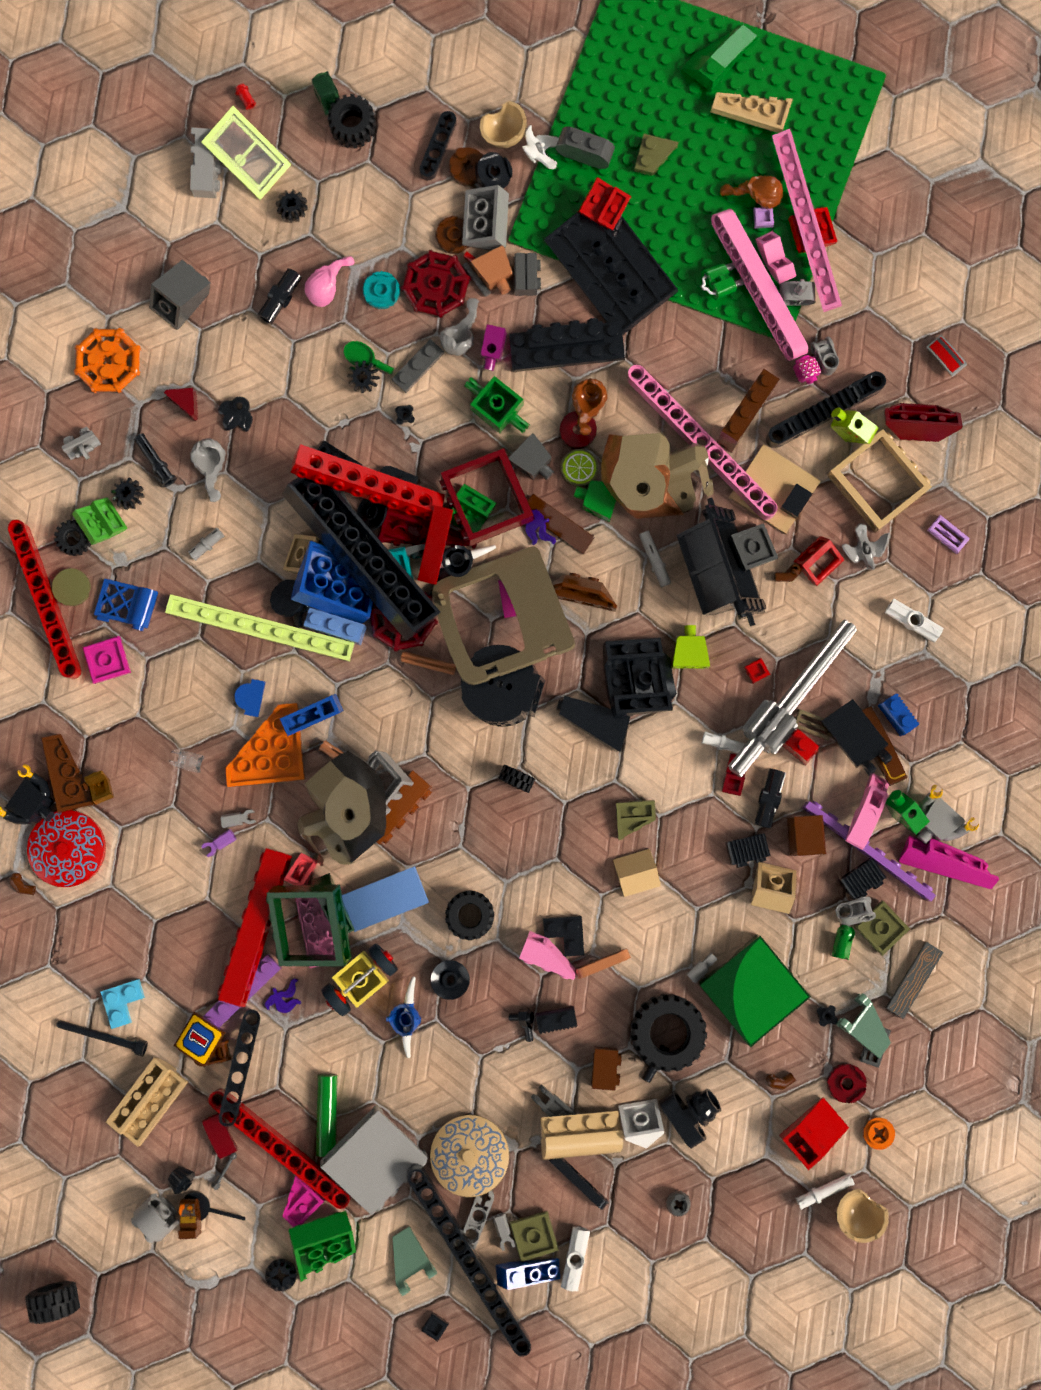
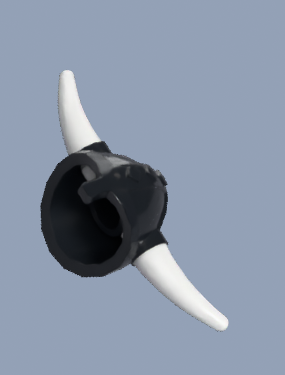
[419,545,496,577]

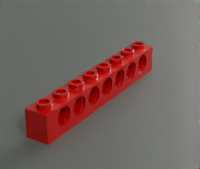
[290,444,445,521]

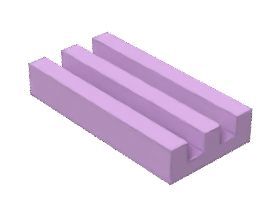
[927,515,970,554]

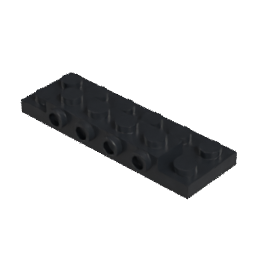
[509,318,625,372]

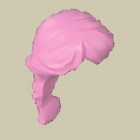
[305,256,355,307]

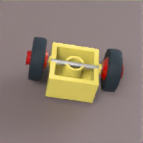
[321,944,398,1016]

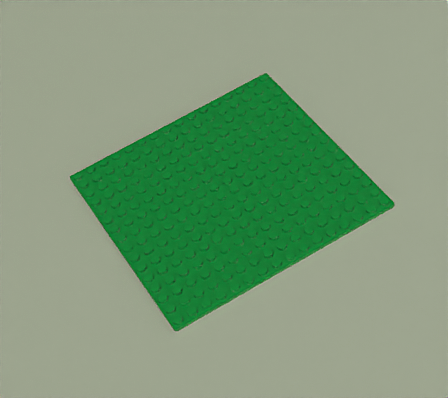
[509,0,886,339]

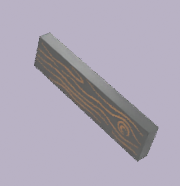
[886,941,944,1019]

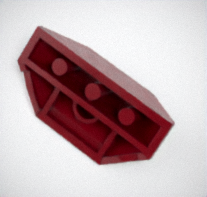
[884,403,963,442]

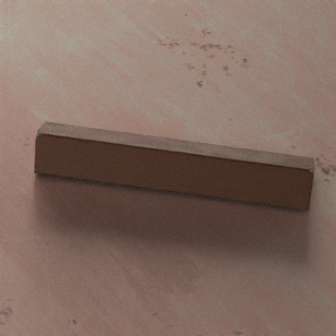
[528,494,595,554]

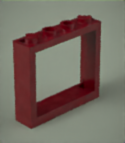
[439,448,534,546]

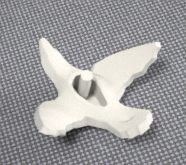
[522,125,559,169]

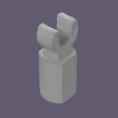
[220,810,256,828]
[686,953,717,984]
[492,1213,515,1251]

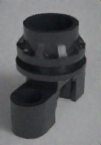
[659,1088,721,1149]

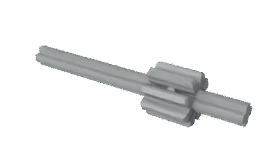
[728,619,857,777]

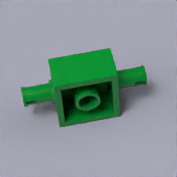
[464,376,530,434]

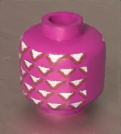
[793,355,821,385]

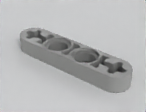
[457,1190,494,1263]

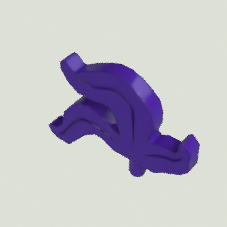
[525,509,556,545]
[265,979,301,1013]

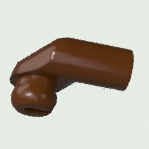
[774,563,801,582]
[9,873,36,895]
[766,1072,796,1090]

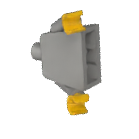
[917,785,980,844]

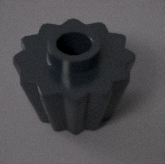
[168,1166,195,1194]

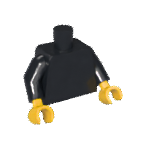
[0,764,54,825]

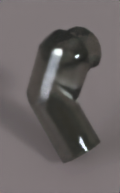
[293,605,312,627]

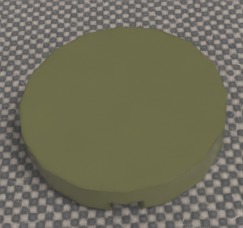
[52,568,91,606]

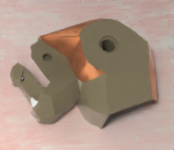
[601,431,714,519]

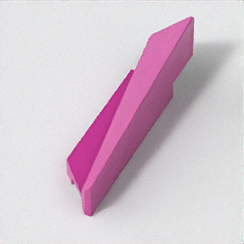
[899,835,999,889]

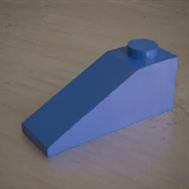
[280,694,344,736]

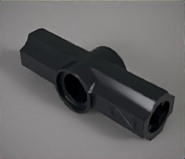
[258,268,302,324]
[754,768,786,829]

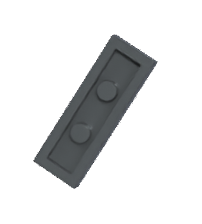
[392,339,444,393]

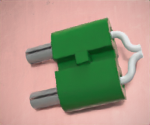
[701,263,744,300]

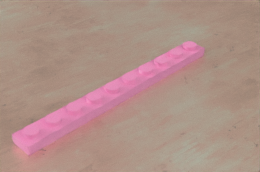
[772,129,842,312]

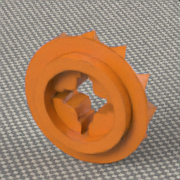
[863,1117,895,1150]

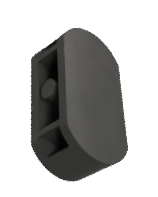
[556,127,615,169]

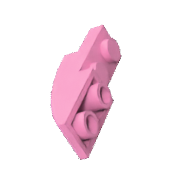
[845,773,889,850]

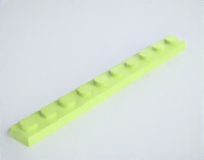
[165,594,355,662]

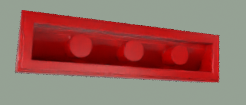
[417,505,453,585]

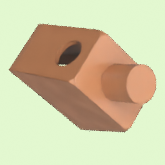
[471,245,513,295]

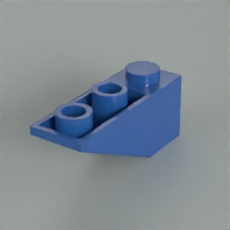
[496,1258,560,1290]

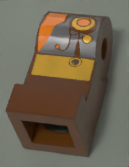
[178,1198,202,1239]

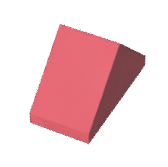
[284,853,318,885]

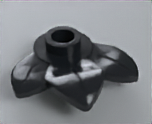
[218,397,253,432]

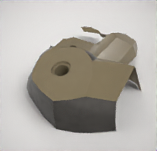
[297,751,386,866]

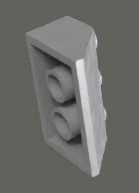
[462,185,509,250]

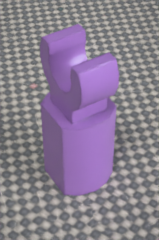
[201,829,237,857]

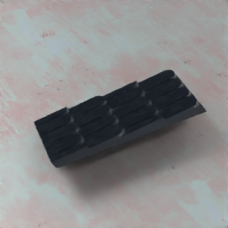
[544,212,678,335]

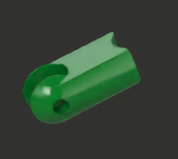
[832,925,855,960]

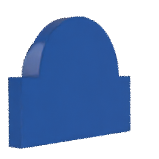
[235,679,266,717]

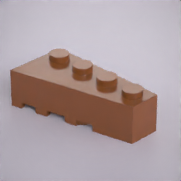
[377,770,432,845]

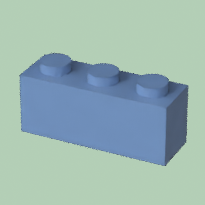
[304,608,366,646]

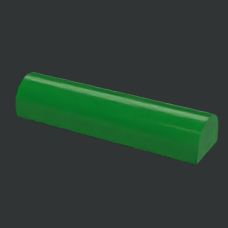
[316,1075,338,1157]

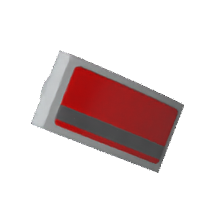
[926,335,967,377]

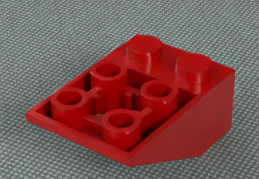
[779,1097,849,1171]

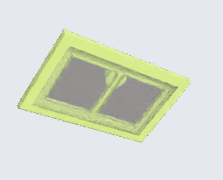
[201,106,291,200]

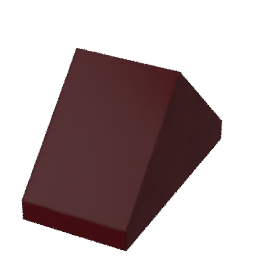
[164,388,198,421]

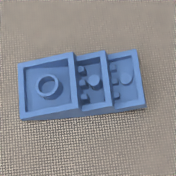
[342,867,429,932]

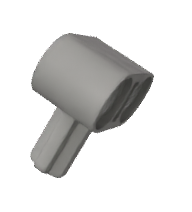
[779,279,816,306]

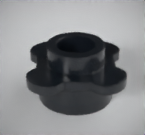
[395,405,415,425]
[816,1005,838,1027]

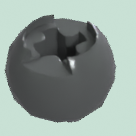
[666,1191,691,1217]

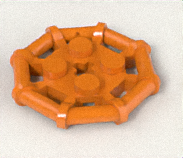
[74,328,141,393]

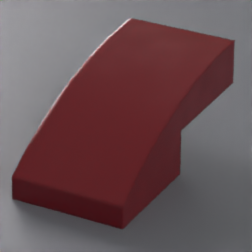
[722,752,746,796]
[202,1113,238,1159]

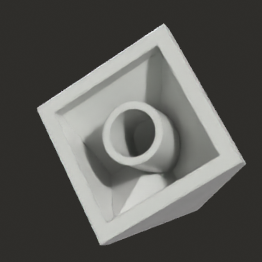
[618,1099,664,1148]

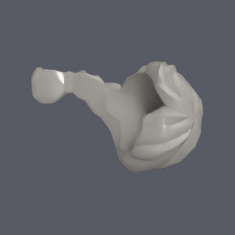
[440,298,479,356]
[190,438,226,502]

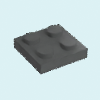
[729,523,778,572]

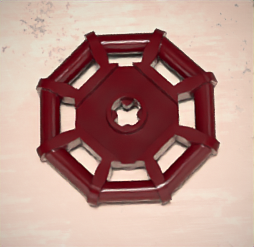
[401,250,471,318]
[370,592,438,652]

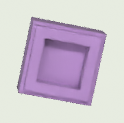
[753,207,774,228]

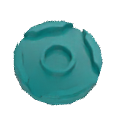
[363,271,400,309]

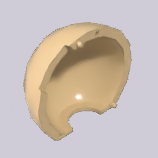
[480,101,527,149]
[837,1189,889,1243]

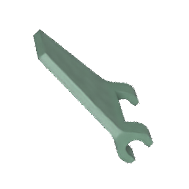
[836,993,891,1059]
[392,1226,437,1296]

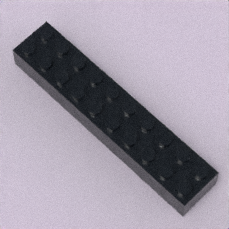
[282,467,441,641]

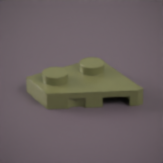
[634,134,679,176]
[616,800,656,840]

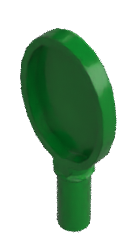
[344,341,394,375]

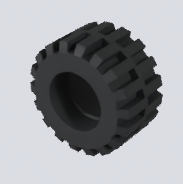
[327,94,376,148]
[445,891,494,940]
[25,1281,80,1324]

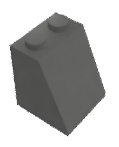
[149,260,211,330]

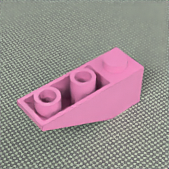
[519,931,576,980]

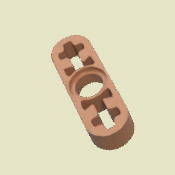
[575,948,631,979]

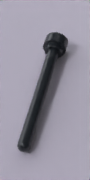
[56,1020,148,1057]

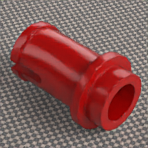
[235,84,256,110]

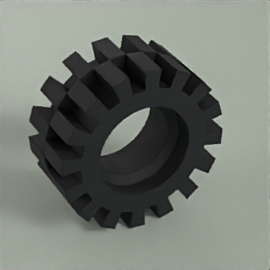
[54,520,91,556]
[498,764,535,793]

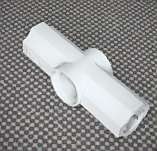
[885,599,944,643]
[561,1226,590,1292]

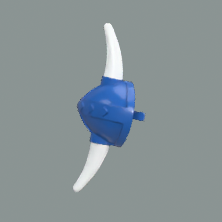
[386,976,421,1058]

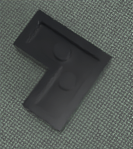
[543,916,584,957]

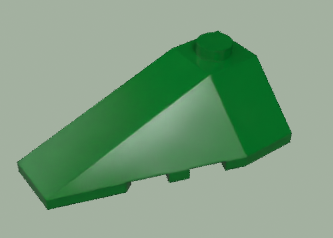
[682,25,757,92]

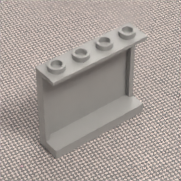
[320,1104,428,1215]

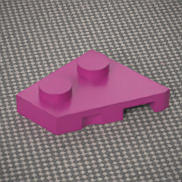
[282,1176,325,1227]

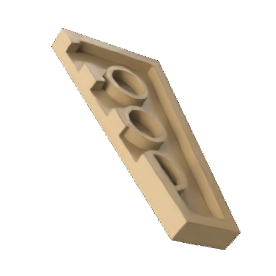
[711,92,793,133]

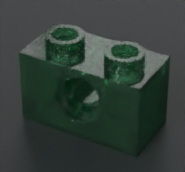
[311,71,339,115]

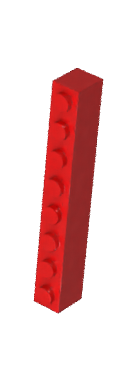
[218,848,292,1007]

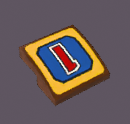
[174,1011,226,1067]

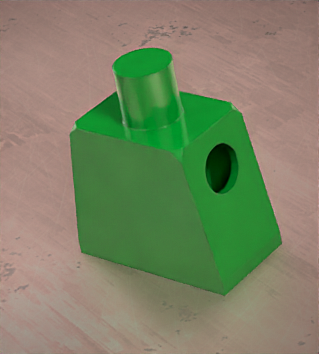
[574,480,616,523]
[885,790,930,835]

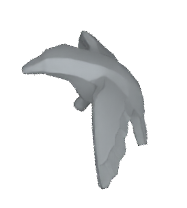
[842,523,890,571]

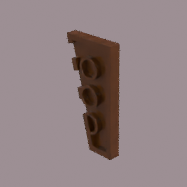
[41,734,96,813]

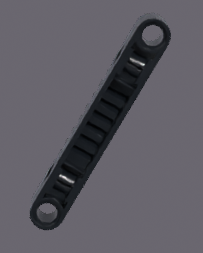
[766,371,886,448]

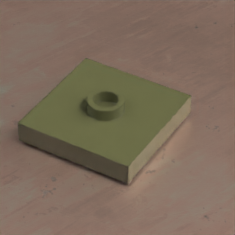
[854,900,910,956]
[510,1210,559,1262]

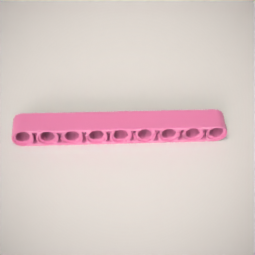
[711,209,808,361]

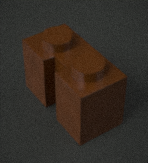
[591,1046,622,1091]

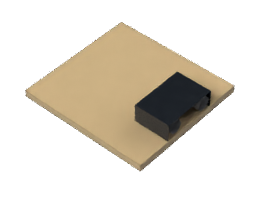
[729,444,820,534]

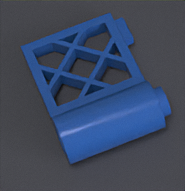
[94,578,158,631]

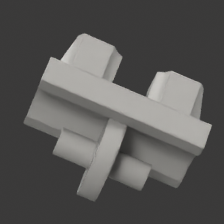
[61,427,101,460]

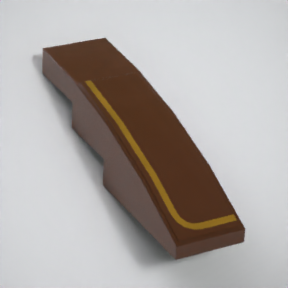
[862,706,907,786]

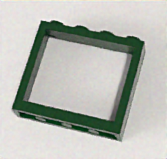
[266,885,351,966]

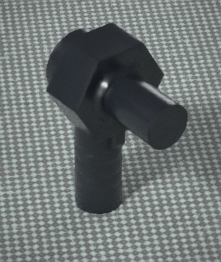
[509,1008,534,1042]

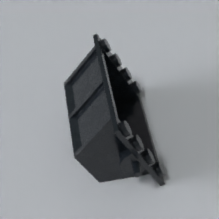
[676,498,766,627]

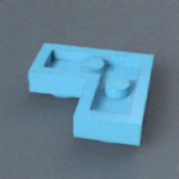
[101,979,145,1029]

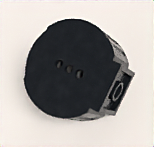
[461,645,545,727]

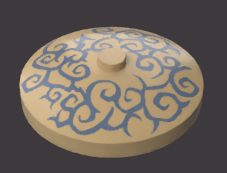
[430,1115,509,1197]

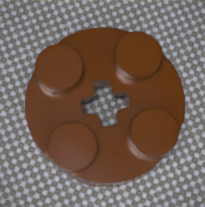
[449,147,483,186]

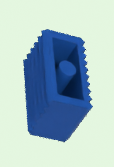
[877,694,919,736]

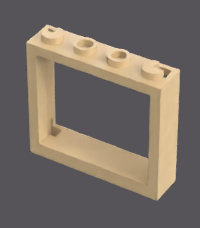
[827,429,932,533]

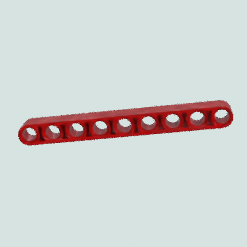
[8,519,82,679]
[208,1088,351,1209]

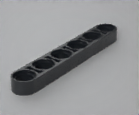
[219,1010,260,1127]

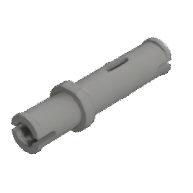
[639,531,671,587]

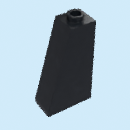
[556,696,630,753]

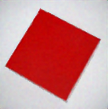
[744,658,770,684]

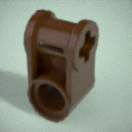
[194,1039,233,1067]

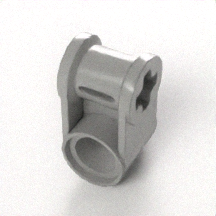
[810,336,839,376]
[836,897,876,926]

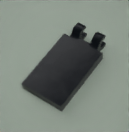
[821,699,892,776]

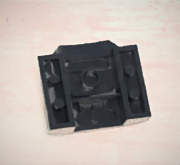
[603,638,677,718]

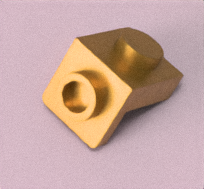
[84,771,114,805]

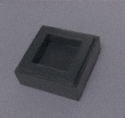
[421,1312,449,1342]

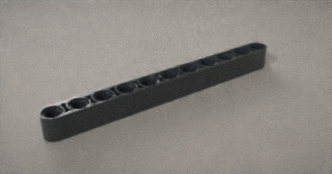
[407,1164,531,1357]

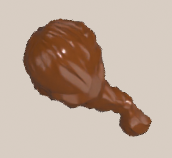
[720,176,783,209]
[572,378,608,435]

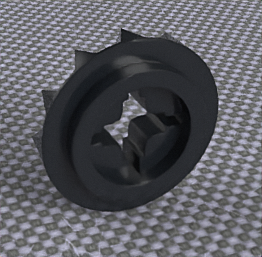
[265,1259,297,1292]

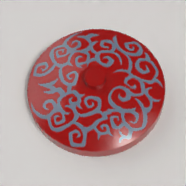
[27,810,106,887]

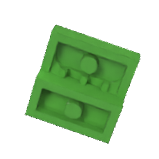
[72,497,127,545]

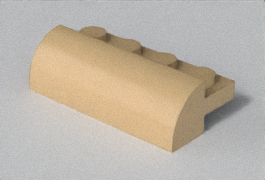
[106,1058,188,1147]
[540,1111,623,1160]

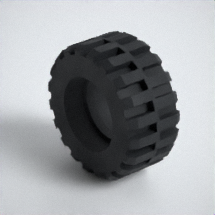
[630,994,707,1072]

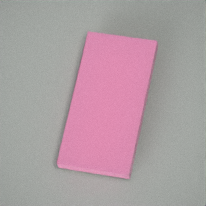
[295,898,335,968]

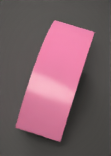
[756,231,796,284]

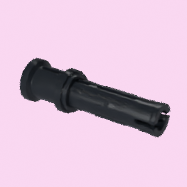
[134,433,177,487]

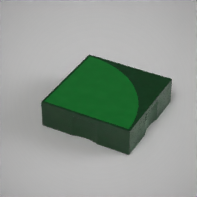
[698,934,811,1048]

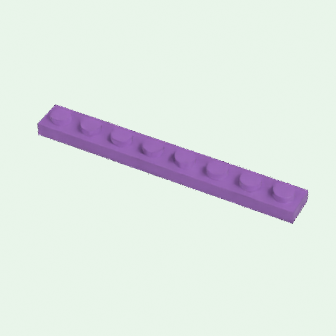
[802,801,936,902]

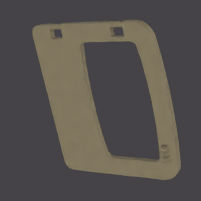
[432,546,575,685]

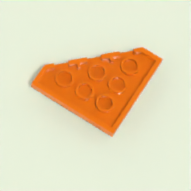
[225,703,305,787]

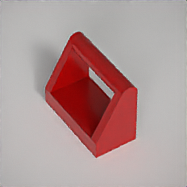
[793,536,844,586]

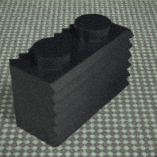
[725,833,770,868]
[838,858,886,899]
[536,1006,578,1034]

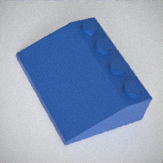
[291,541,373,624]

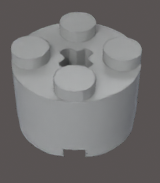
[131,1194,180,1243]

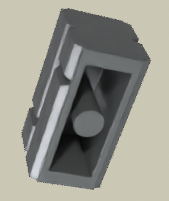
[514,253,541,296]

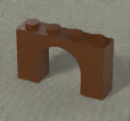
[717,369,780,453]

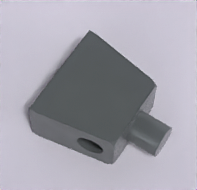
[509,433,554,480]

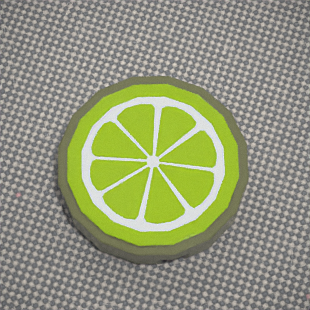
[561,449,598,487]

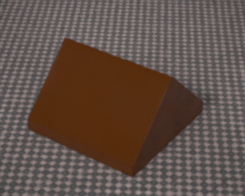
[787,815,826,856]

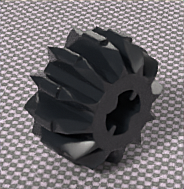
[276,189,308,223]
[347,360,380,393]
[111,478,145,510]

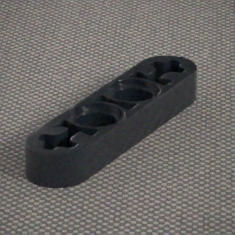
[420,111,457,181]
[548,1158,609,1210]

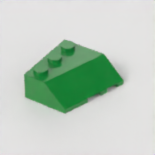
[288,1211,356,1282]

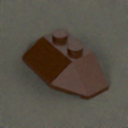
[552,573,617,612]

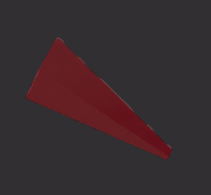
[378,506,477,549]

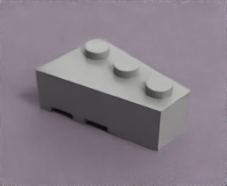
[190,127,223,198]

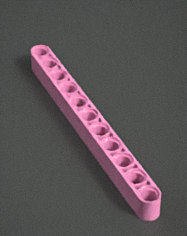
[627,365,777,520]

